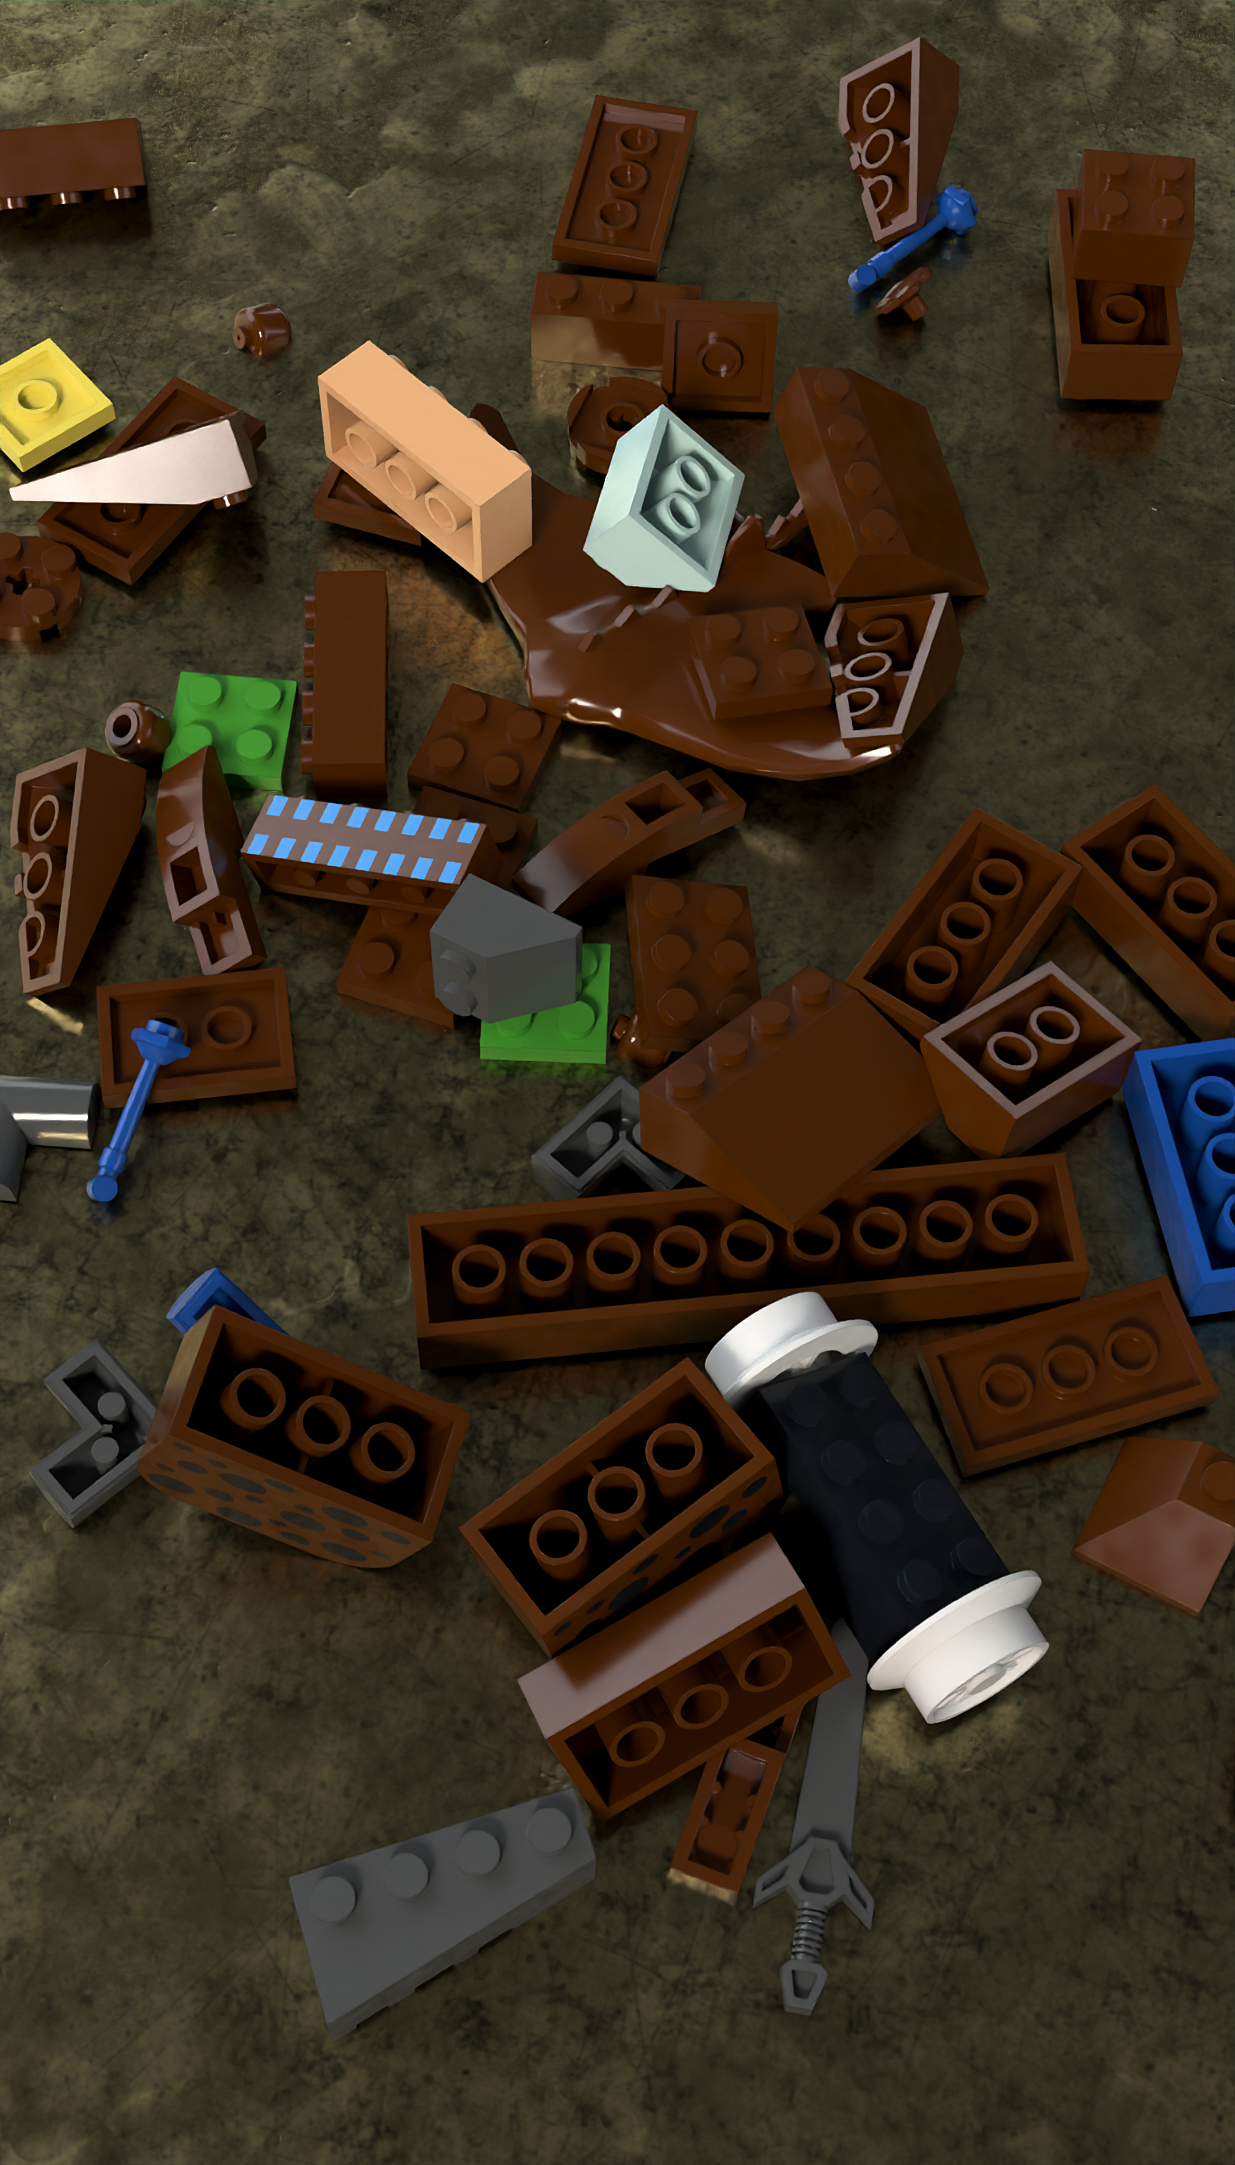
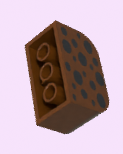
[137,1304,471,1568]
[458,1357,785,1659]

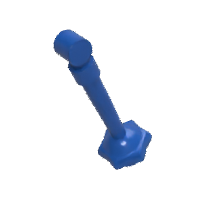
[848,185,977,292]
[87,1019,191,1202]

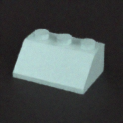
[583,404,745,592]

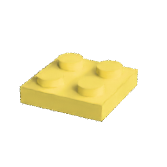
[0,338,116,472]

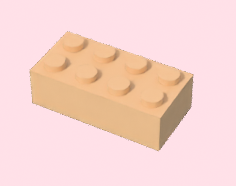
[318,340,532,583]

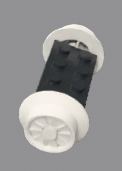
[705,1292,1049,1724]

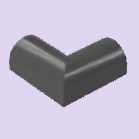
[0,1074,102,1201]
[531,1074,702,1200]
[29,1338,158,1528]

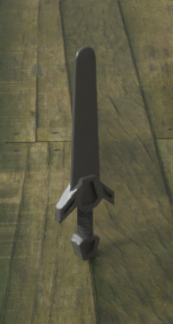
[752,1616,875,2016]

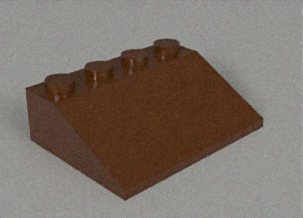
[772,367,990,597]
[639,966,943,1233]

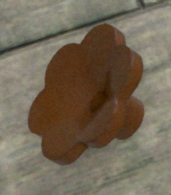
[874,267,933,321]

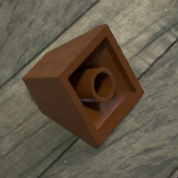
[1070,1436,1235,1617]

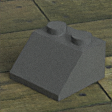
[430,873,582,1024]

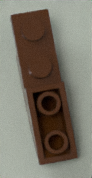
[156,745,268,975]
[511,767,747,918]

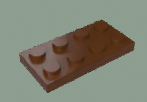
[552,95,698,277]
[37,376,267,586]
[336,785,538,1029]
[917,1275,1219,1477]

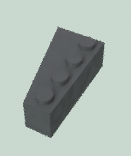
[288,1787,596,2042]

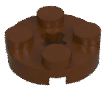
[567,376,678,475]
[0,532,84,642]

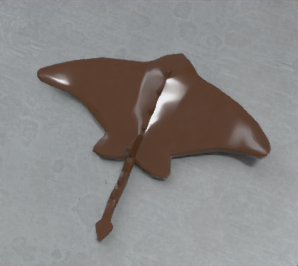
[467,403,905,781]

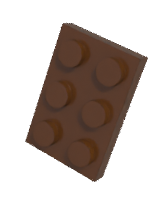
[624,875,762,1052]
[96,967,297,1109]

